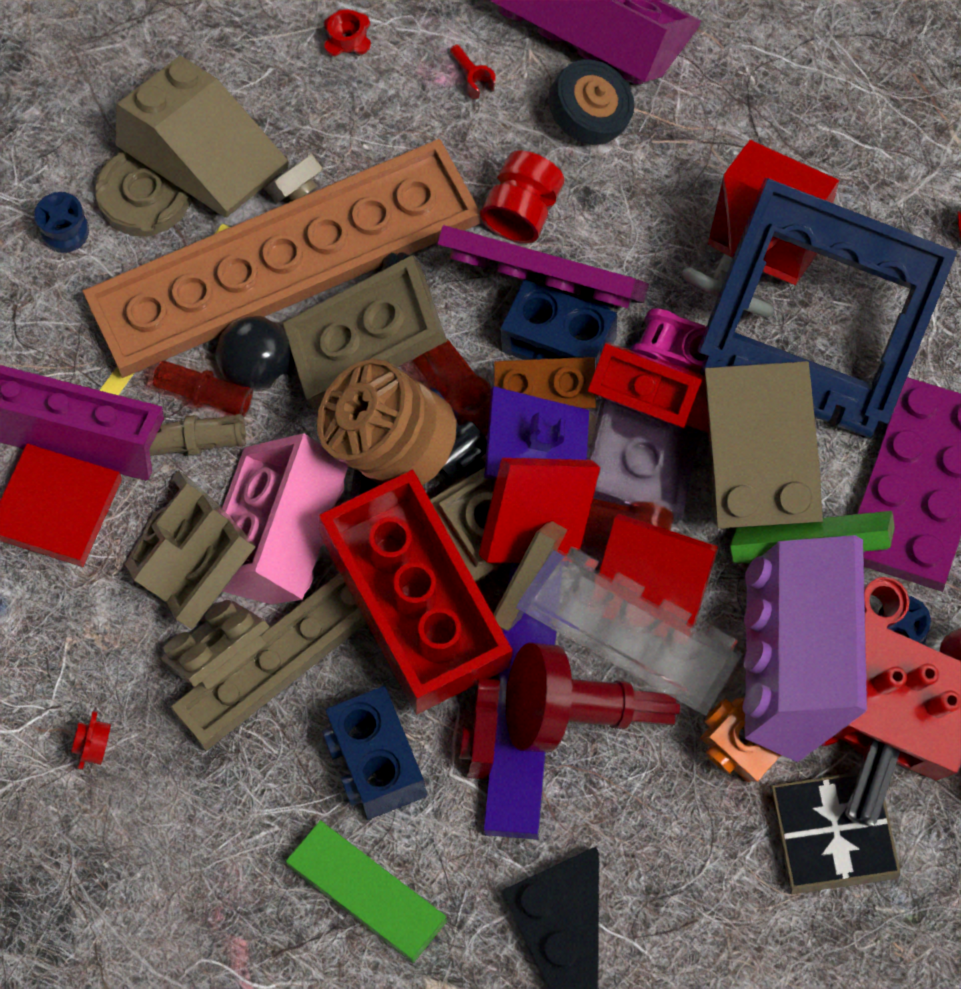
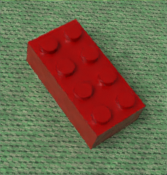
[318,469,513,715]

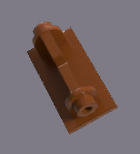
[494,357,599,409]

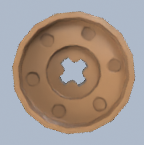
[317,358,456,485]

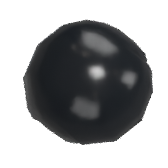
[215,315,295,389]

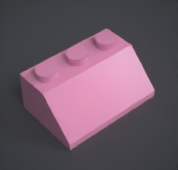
[222,433,348,604]

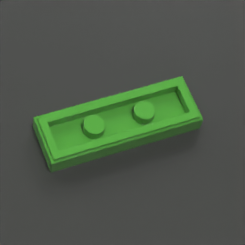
[731,511,895,564]
[286,820,448,964]

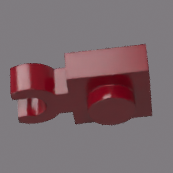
[459,678,500,780]

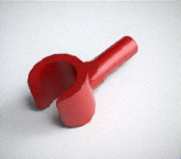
[450,44,496,99]

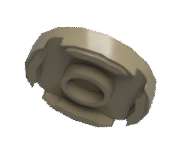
[95,151,192,236]

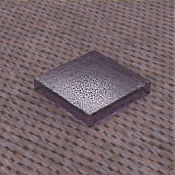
[588,398,700,524]

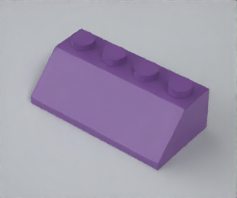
[743,535,867,763]

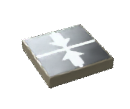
[771,773,901,895]

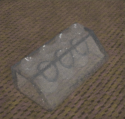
[516,546,744,716]

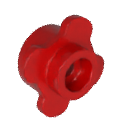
[324,9,371,56]
[71,711,111,770]

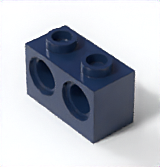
[501,280,617,367]
[321,686,427,820]

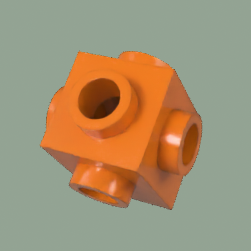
[700,697,781,782]

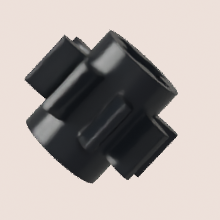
[438,420,487,481]

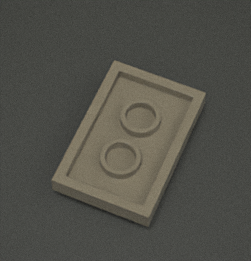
[283,255,447,409]

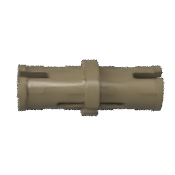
[149,414,246,457]

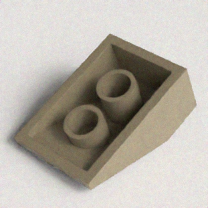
[115,55,288,218]
[704,361,823,528]

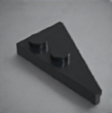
[501,846,599,989]

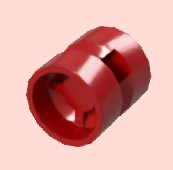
[480,150,565,244]

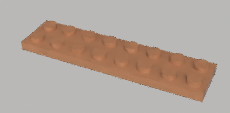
[82,138,482,378]

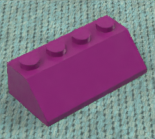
[490,0,701,84]

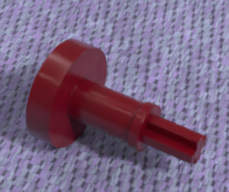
[505,642,680,753]

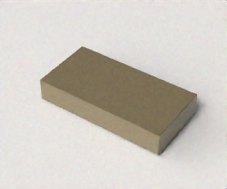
[494,521,567,631]

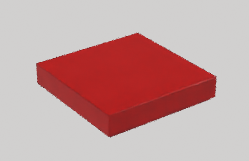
[0,443,122,567]
[479,458,601,563]
[588,514,718,648]

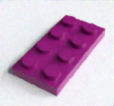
[438,225,649,308]
[858,377,961,592]

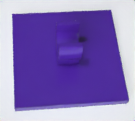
[484,386,589,481]

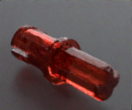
[152,361,253,418]

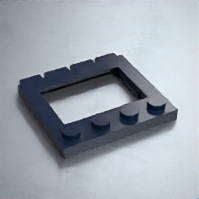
[697,177,957,438]

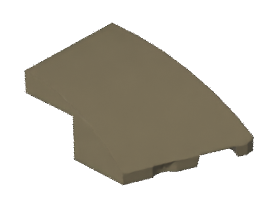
[125,470,255,630]

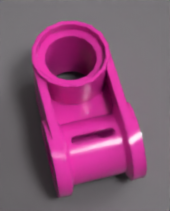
[630,309,706,372]

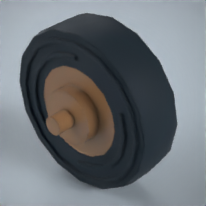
[548,59,634,145]

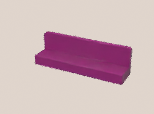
[0,365,164,481]

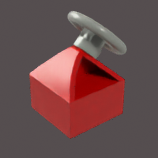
[682,140,840,317]

